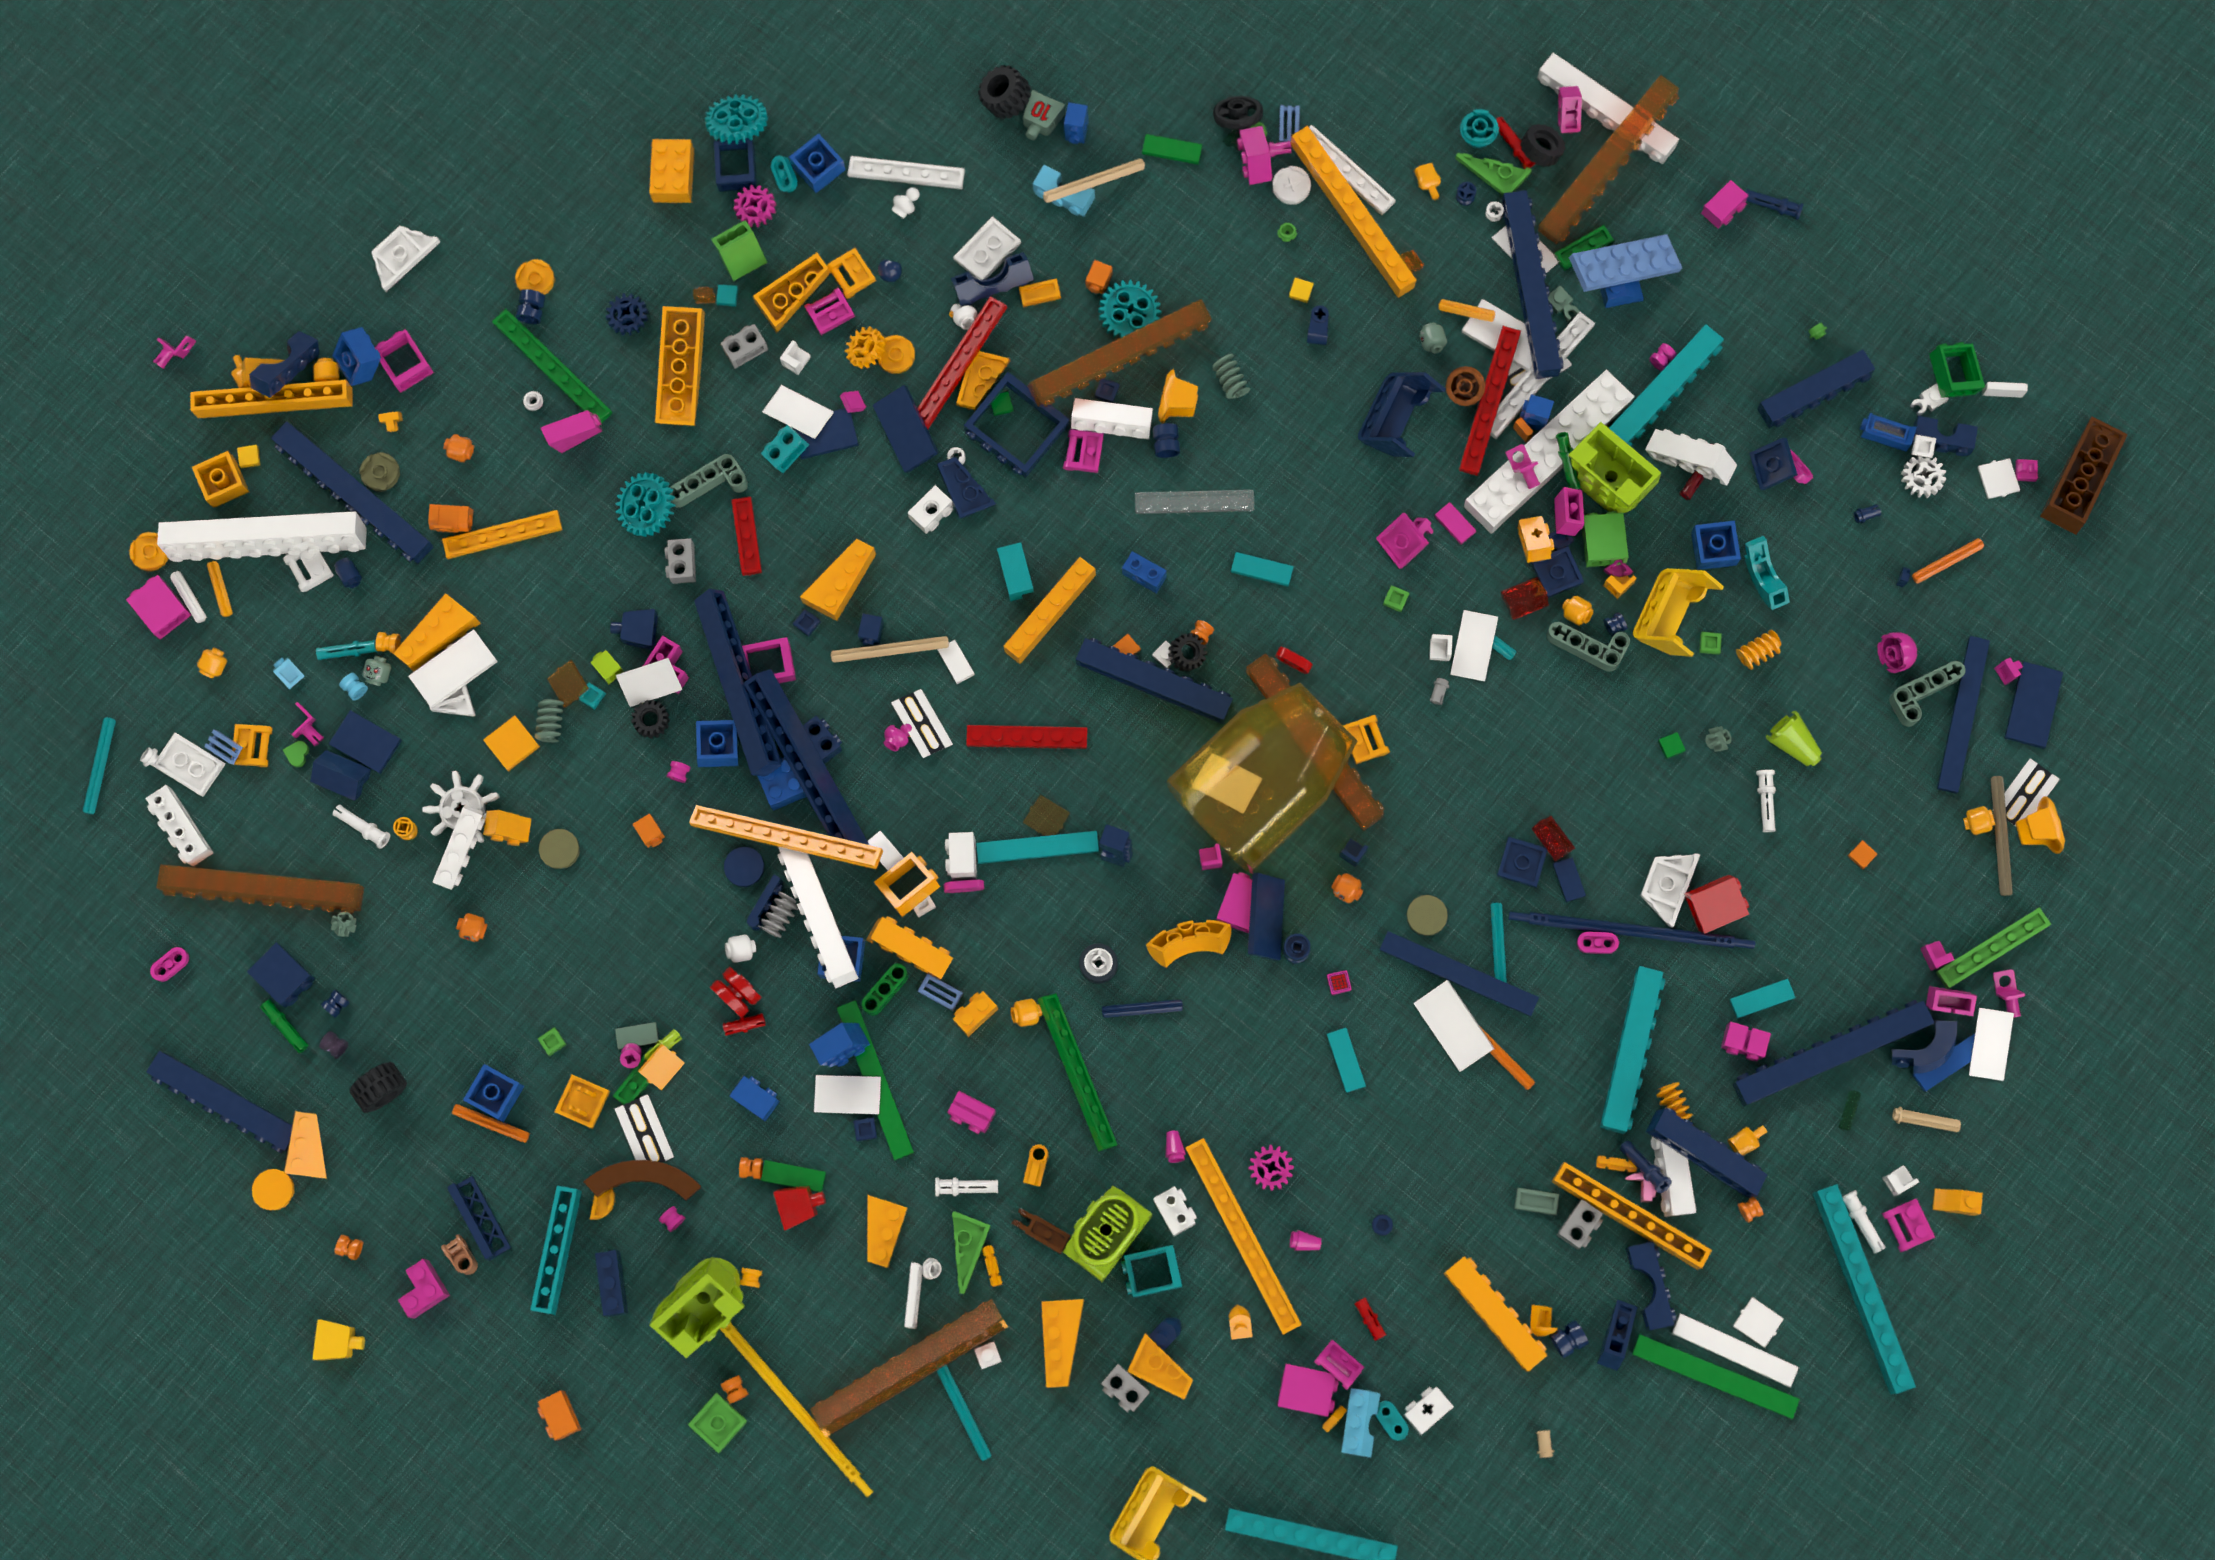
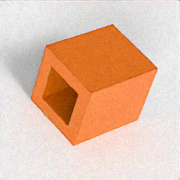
[1086,260,1113,294]
[633,813,665,848]

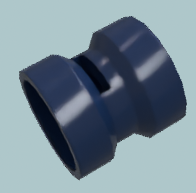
[321,990,350,1018]

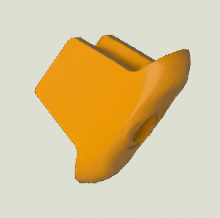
[1158,369,1198,424]
[2015,796,2065,854]

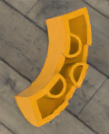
[1146,920,1231,968]

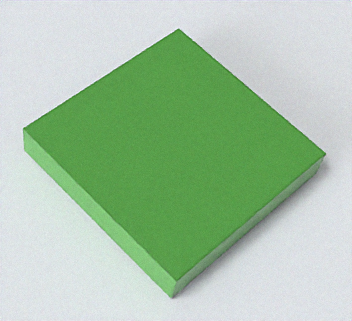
[688,1393,747,1453]

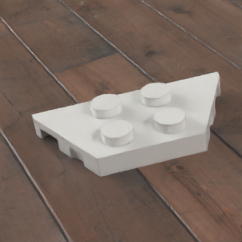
[372,226,440,291]
[430,644,476,716]
[1640,854,1700,928]

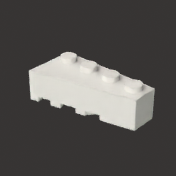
[1645,429,1737,486]

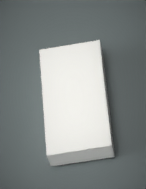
[1982,382,2028,398]
[938,640,974,684]

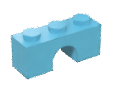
[1033,165,1095,217]
[1342,1388,1380,1458]

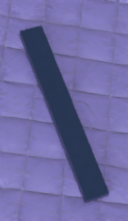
[1937,636,1990,794]
[1380,931,1539,1017]

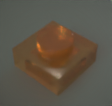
[1400,250,1424,273]
[693,286,716,304]

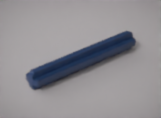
[1102,999,1183,1018]

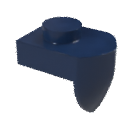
[1149,1317,1182,1351]

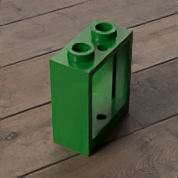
[1929,342,1985,398]

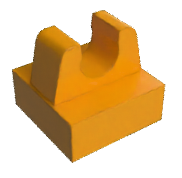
[378,411,403,432]

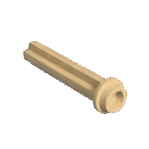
[1892,1107,1961,1132]

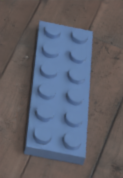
[1569,234,1682,292]

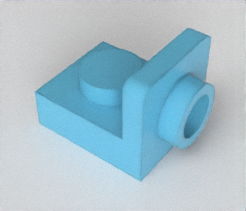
[272,657,304,689]

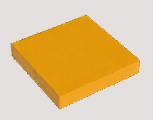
[483,716,540,771]

